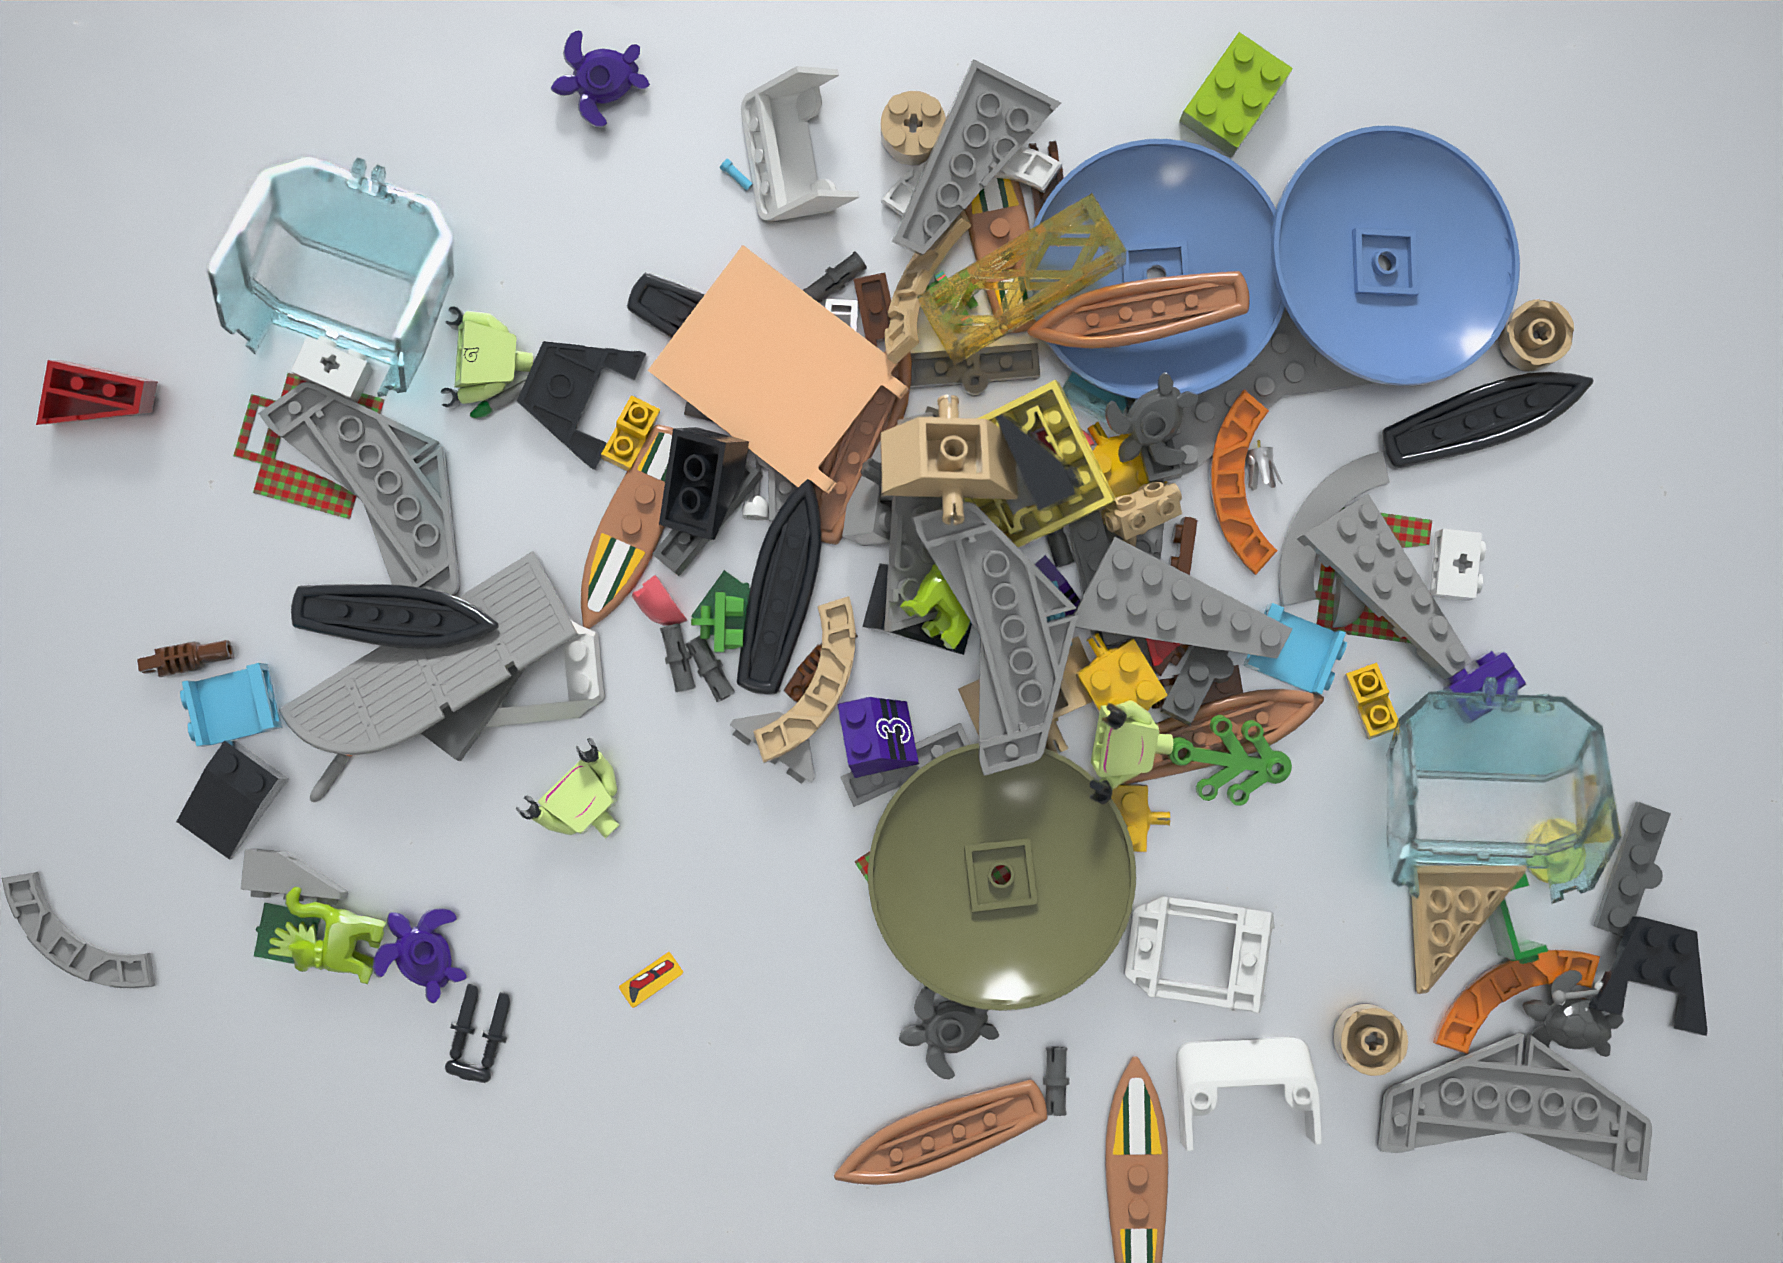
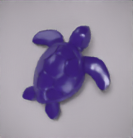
[551,30,650,127]
[373,909,466,1004]

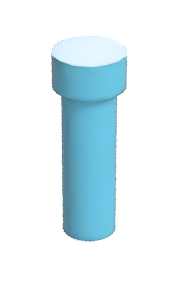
[719,158,753,191]

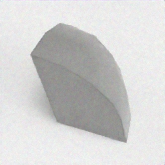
[1332,574,1365,628]

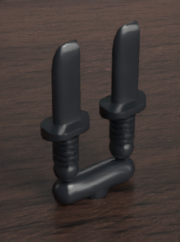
[445,983,510,1083]

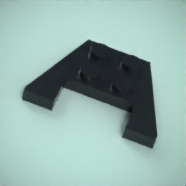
[517,341,646,470]
[1589,916,1708,1036]

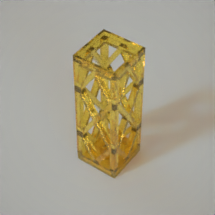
[917,193,1127,365]

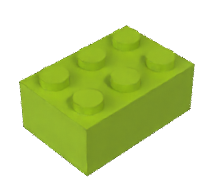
[1179,32,1293,158]

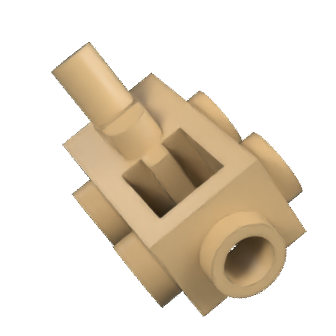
[1103,481,1182,547]

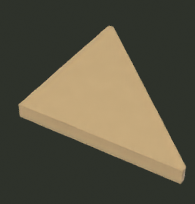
[1410,865,1527,994]

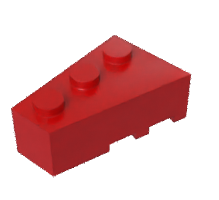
[36,360,158,425]

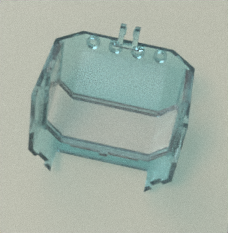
[207,157,454,397]
[1386,677,1621,904]

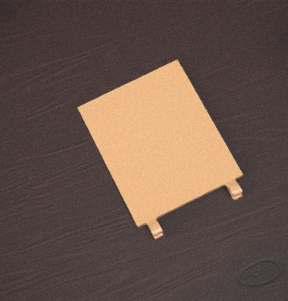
[648,245,909,494]

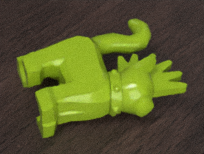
[900,563,971,649]
[268,887,386,984]

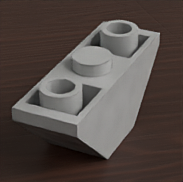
[730,712,816,784]

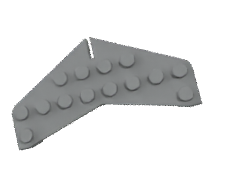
[1172,309,1376,477]
[258,382,459,596]
[912,502,1078,776]
[1378,1032,1652,1181]

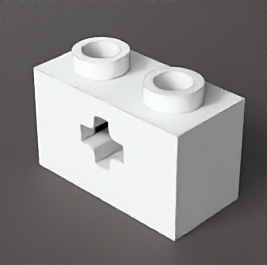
[291,335,373,403]
[1430,529,1486,601]

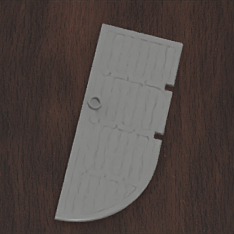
[279,551,578,755]

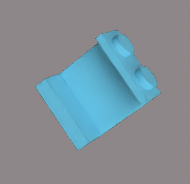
[1243,603,1347,695]
[180,663,283,747]

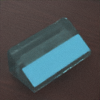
[1062,371,1127,424]

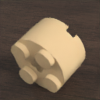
[881,91,946,165]
[1497,299,1574,372]
[1333,1004,1408,1076]

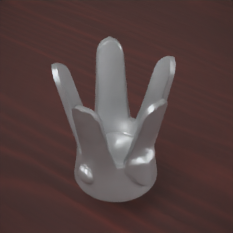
[1247,440,1283,491]

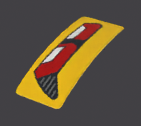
[619,952,683,1008]

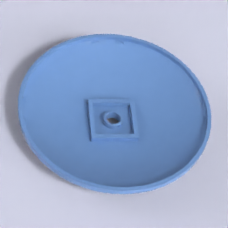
[1271,126,1520,386]
[1026,139,1285,400]

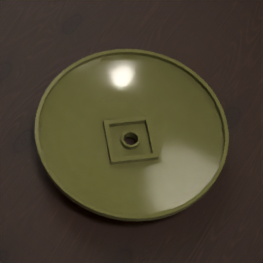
[868,743,1136,1011]

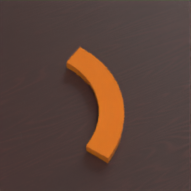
[1210,389,1278,575]
[1433,950,1600,1054]

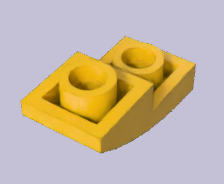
[601,395,660,471]
[1345,663,1401,740]

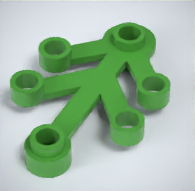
[1166,715,1292,806]

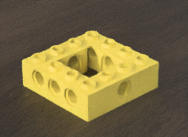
[964,380,1116,549]

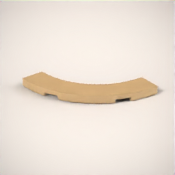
[885,210,971,365]
[753,596,855,763]

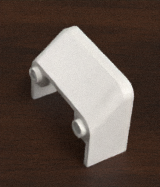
[741,66,860,221]
[1176,1037,1322,1151]

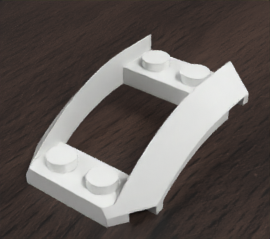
[485,620,604,727]
[1125,896,1275,1013]

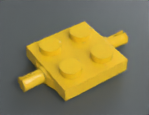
[1087,422,1168,498]
[1076,633,1168,713]
[1111,784,1170,852]

